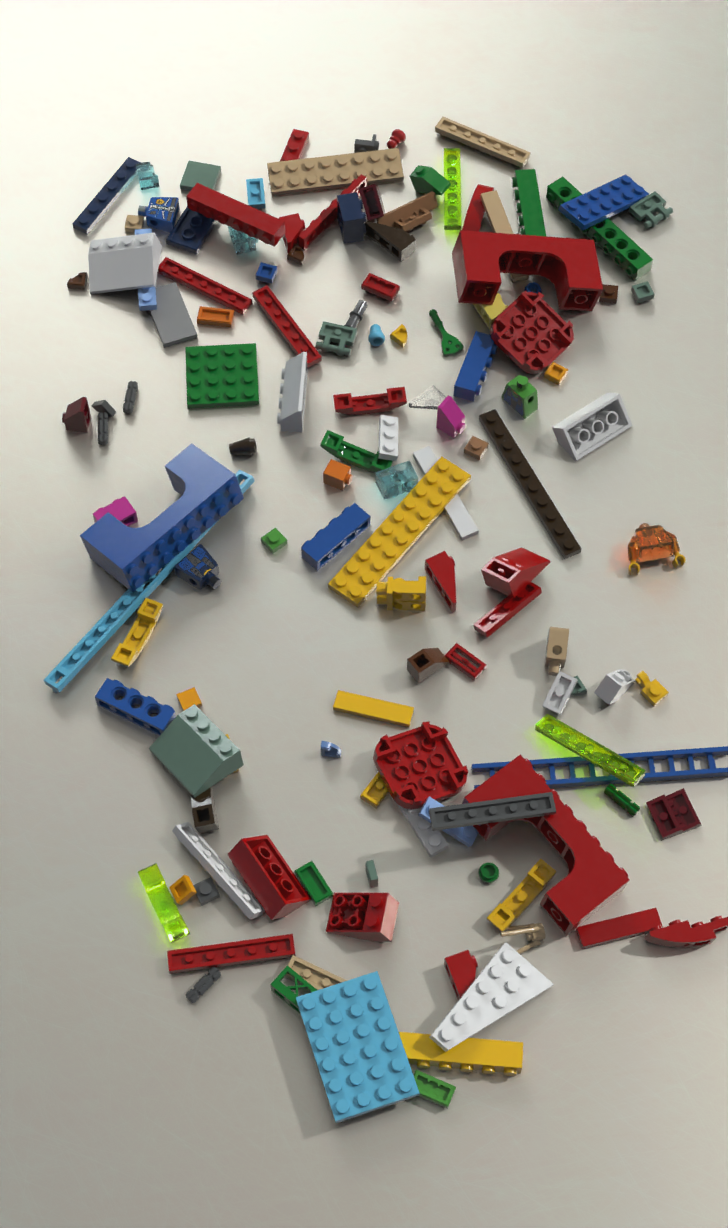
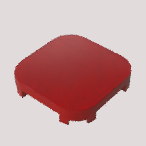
[490,291,574,374]
[373,721,468,810]

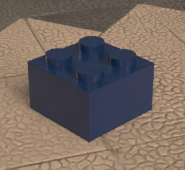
[337,192,366,244]

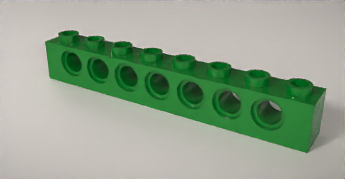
[546,176,653,280]

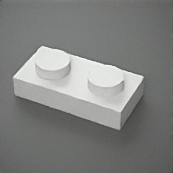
[542,671,578,715]

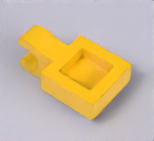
[635,671,669,707]

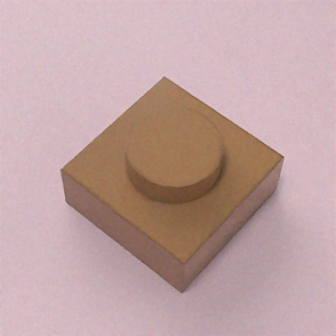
[464,436,489,460]

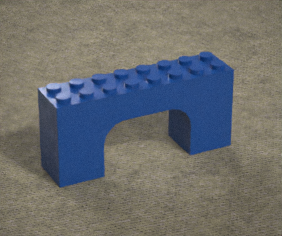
[80,444,244,592]

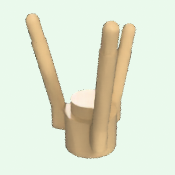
[500,923,546,954]

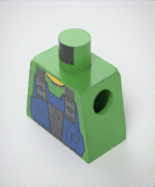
[502,375,538,419]

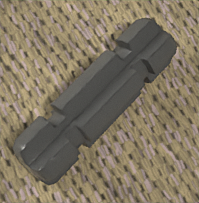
[123,381,138,414]
[98,412,108,445]
[186,967,221,1003]

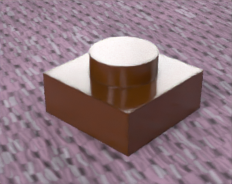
[599,284,618,304]

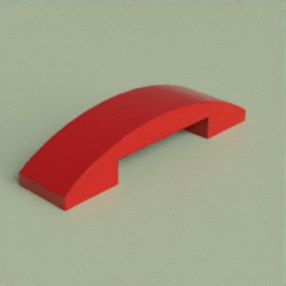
[462,184,494,232]
[333,387,407,415]

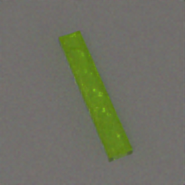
[443,148,461,230]
[535,714,646,787]

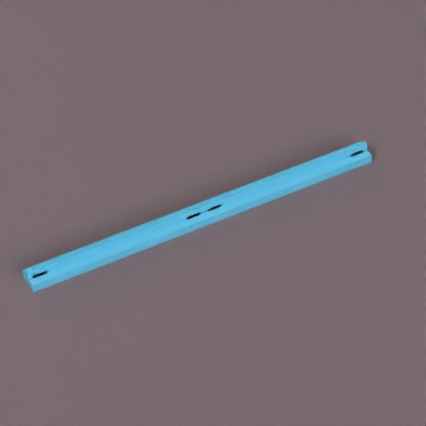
[44,470,255,693]

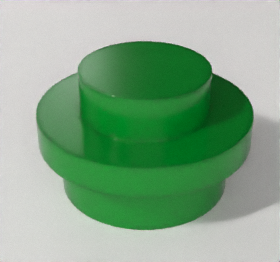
[478,863,499,883]

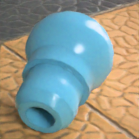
[368,324,385,346]

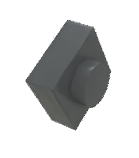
[193,877,220,906]

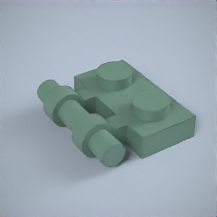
[629,191,673,229]
[315,321,357,356]

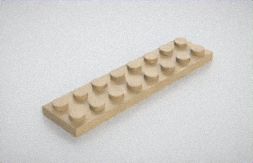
[267,148,404,196]

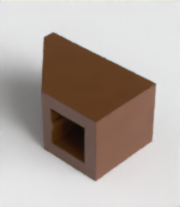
[407,648,450,684]

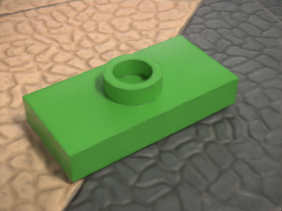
[414,1070,456,1109]

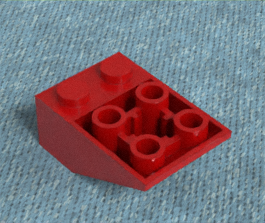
[481,547,550,599]
[326,893,399,942]

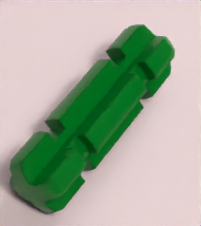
[604,784,640,816]

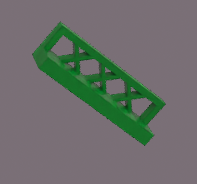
[271,965,317,1014]

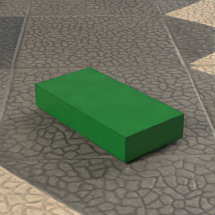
[294,861,333,906]

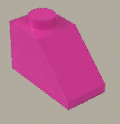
[436,395,466,438]

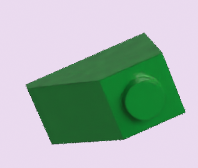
[410,165,451,196]

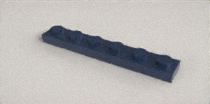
[72,157,143,234]

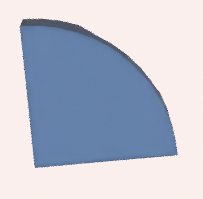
[321,741,342,758]

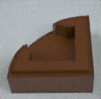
[287,244,304,265]
[67,272,88,290]

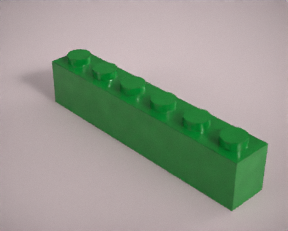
[512,169,546,236]

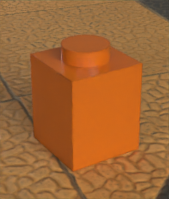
[323,459,353,491]

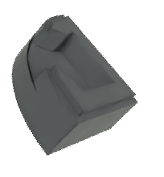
[91,400,116,417]

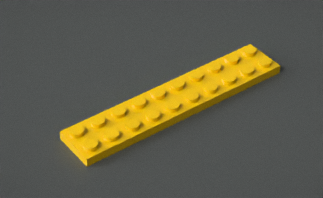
[328,456,471,608]

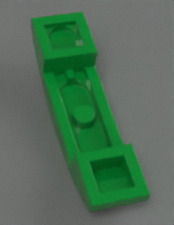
[320,430,393,474]

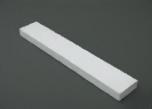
[413,446,479,540]

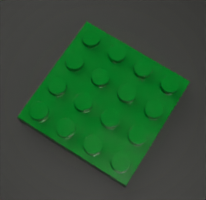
[185,343,259,409]

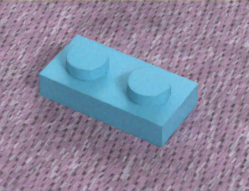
[246,178,266,209]

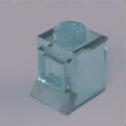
[136,161,159,190]

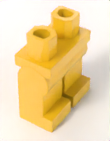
[376,576,426,611]

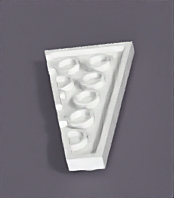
[429,942,554,1052]

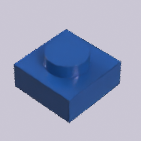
[255,262,278,284]

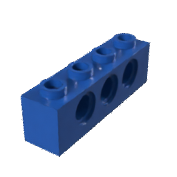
[95,678,176,736]

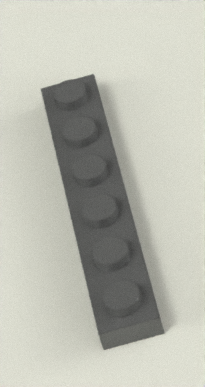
[429,792,556,831]

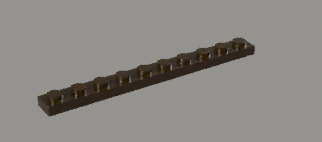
[479,409,581,560]

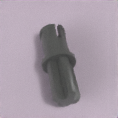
[344,300,367,328]

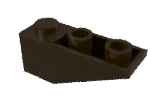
[191,787,219,833]

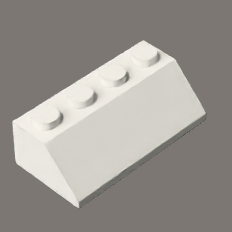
[277,352,308,432]
[552,393,633,461]

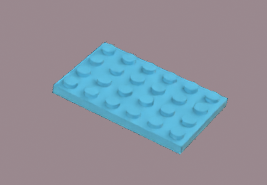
[296,971,420,1123]

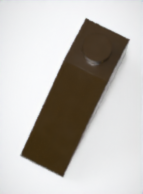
[365,221,416,262]

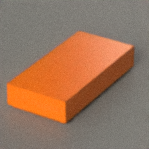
[197,306,234,328]

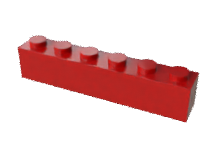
[186,183,285,247]

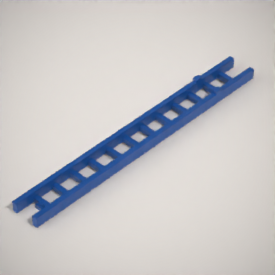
[471,746,728,789]

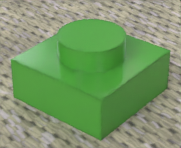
[261,528,287,554]

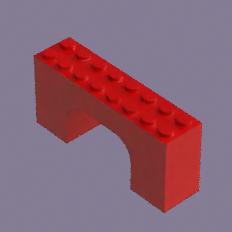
[452,230,603,311]
[462,754,630,936]

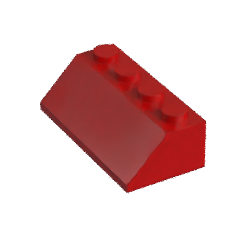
[227,835,311,920]

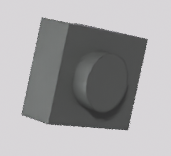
[354,134,379,153]

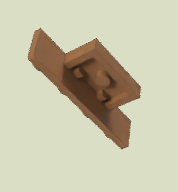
[376,191,438,232]

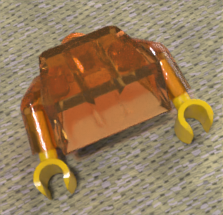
[627,523,686,575]

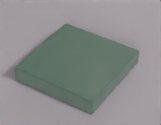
[180,160,221,191]

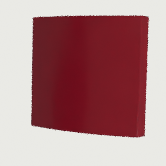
[646,788,702,839]

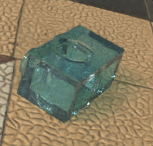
[375,461,418,500]

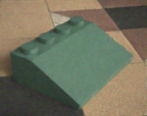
[149,704,244,798]

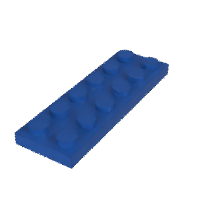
[558,174,649,231]

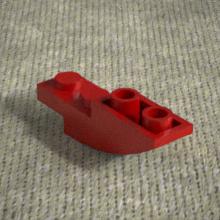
[645,915,728,948]

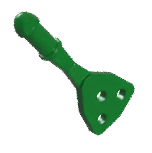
[429,309,464,356]

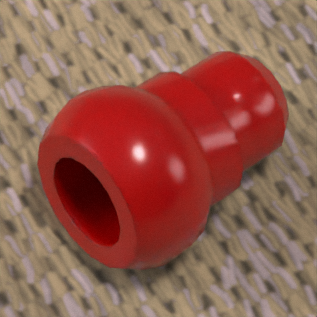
[387,129,406,149]

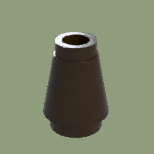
[229,437,257,455]

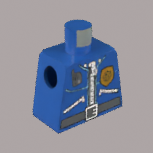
[138,197,180,233]

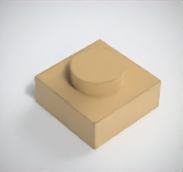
[125,215,144,233]

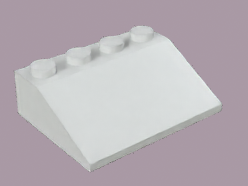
[88,232,162,294]

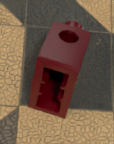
[359,184,385,220]

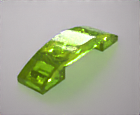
[138,863,190,943]

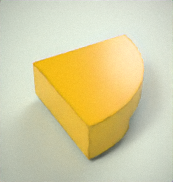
[390,324,408,347]

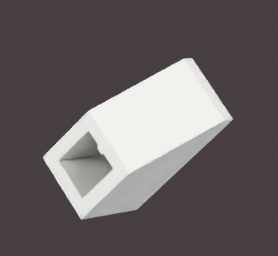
[594,669,635,705]

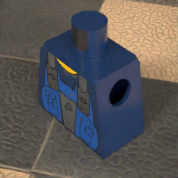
[175,544,221,590]

